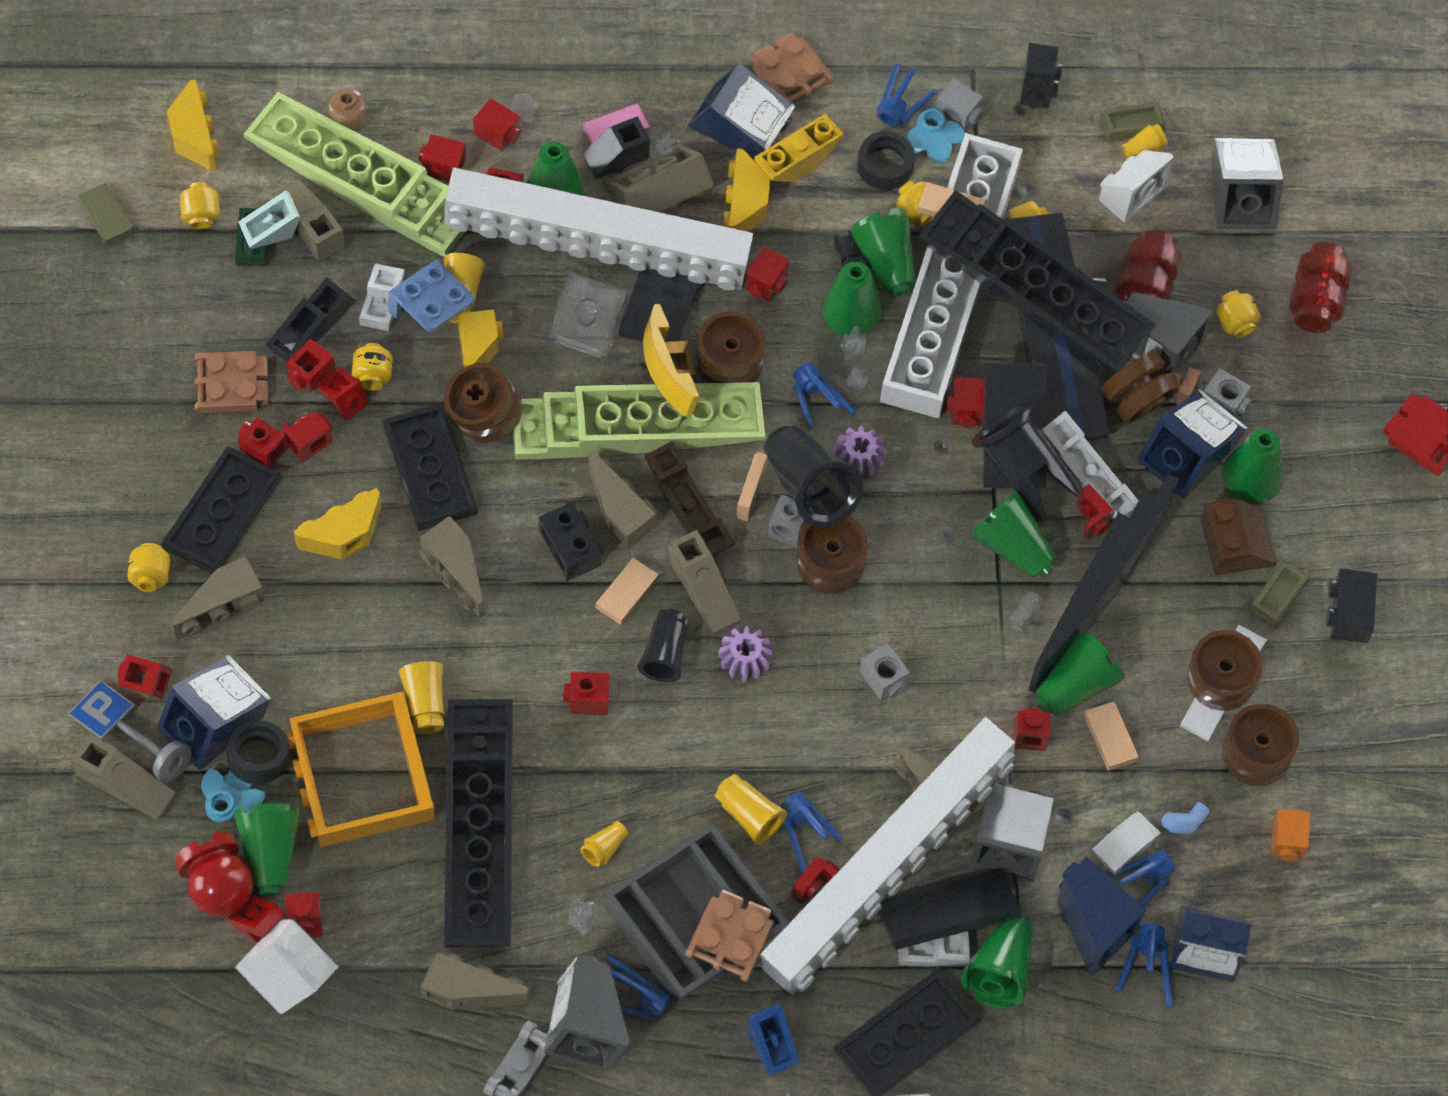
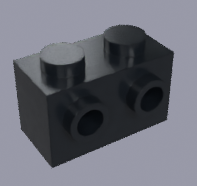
[1020,43,1062,109]
[538,502,604,581]
[1326,568,1378,643]

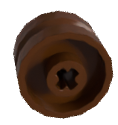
[697,311,766,383]
[1101,350,1181,425]
[444,363,523,443]
[796,516,868,594]
[1187,630,1262,711]
[1222,704,1299,786]

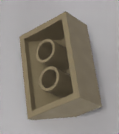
[602,144,714,212]

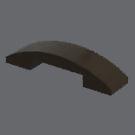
[645,441,735,557]

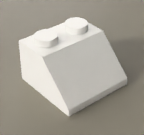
[1099,150,1174,223]
[235,919,338,1014]

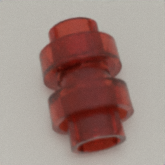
[1116,230,1182,302]
[1289,242,1353,333]

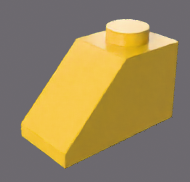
[457,309,504,367]

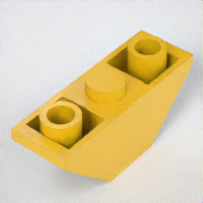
[166,79,220,171]
[754,113,844,182]
[723,149,770,232]
[294,488,381,560]

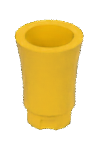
[443,253,486,324]
[398,661,445,735]
[714,774,787,845]

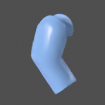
[1162,802,1210,834]

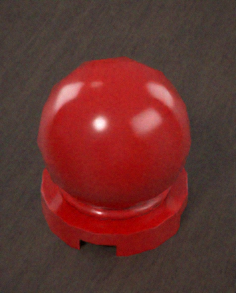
[174,832,253,917]

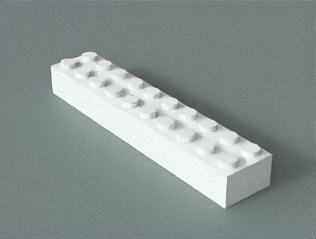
[880,133,1023,419]
[445,167,753,290]
[761,717,1015,996]

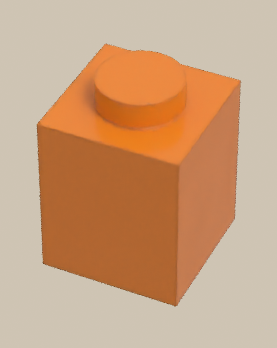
[1271,808,1310,862]

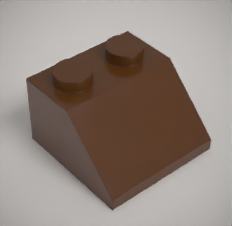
[1200,499,1276,575]

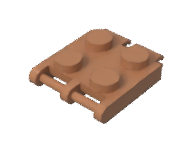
[752,32,834,102]
[194,351,268,413]
[685,890,773,982]

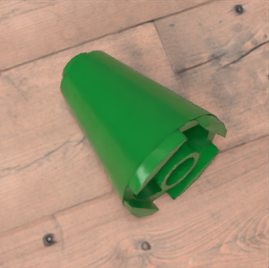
[526,142,585,196]
[850,208,916,297]
[821,262,882,338]
[1222,429,1284,504]
[970,491,1056,578]
[1035,630,1125,716]
[234,804,300,896]
[961,916,1033,1009]

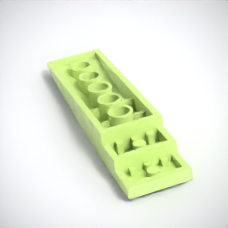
[243,92,466,257]
[513,382,765,460]

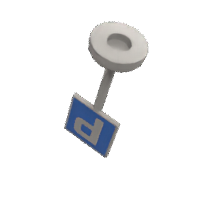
[67,680,192,784]

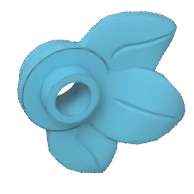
[907,108,965,163]
[201,768,265,823]

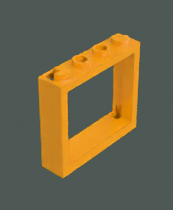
[285,691,435,848]

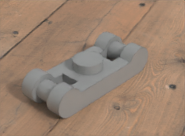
[483,1020,548,1096]

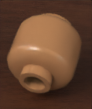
[328,88,368,132]

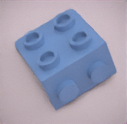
[388,259,474,332]

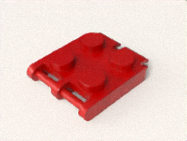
[1382,394,1448,476]

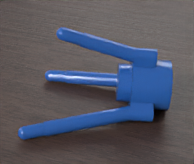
[876,64,936,127]
[792,362,856,428]
[781,792,842,874]
[1106,850,1175,907]
[1116,923,1173,1007]
[607,954,670,1022]

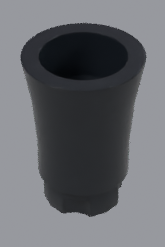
[637,609,688,683]

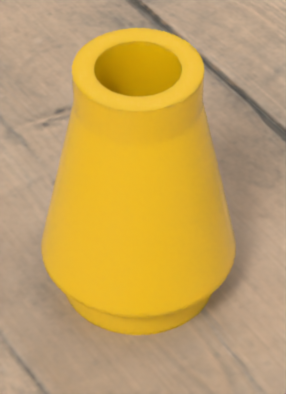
[1121,124,1168,159]
[581,821,628,867]

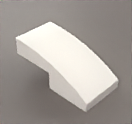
[359,263,405,331]
[1092,811,1161,875]
[898,931,970,966]

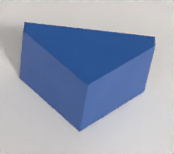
[747,1004,799,1076]

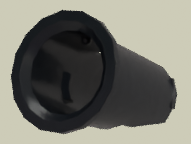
[972,402,1082,522]
[763,425,863,527]

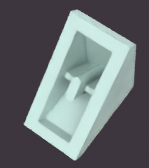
[238,191,300,249]

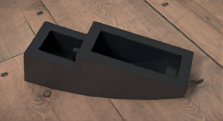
[265,277,356,362]

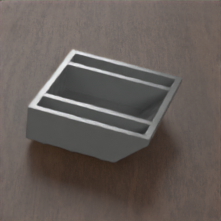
[604,823,789,1000]

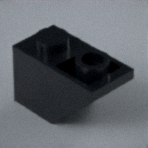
[583,116,650,179]

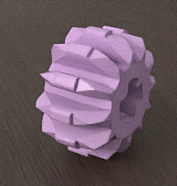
[833,425,887,478]
[718,626,773,682]

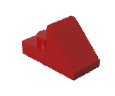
[225,895,285,944]

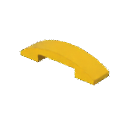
[643,304,699,417]

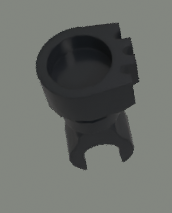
[834,230,870,270]

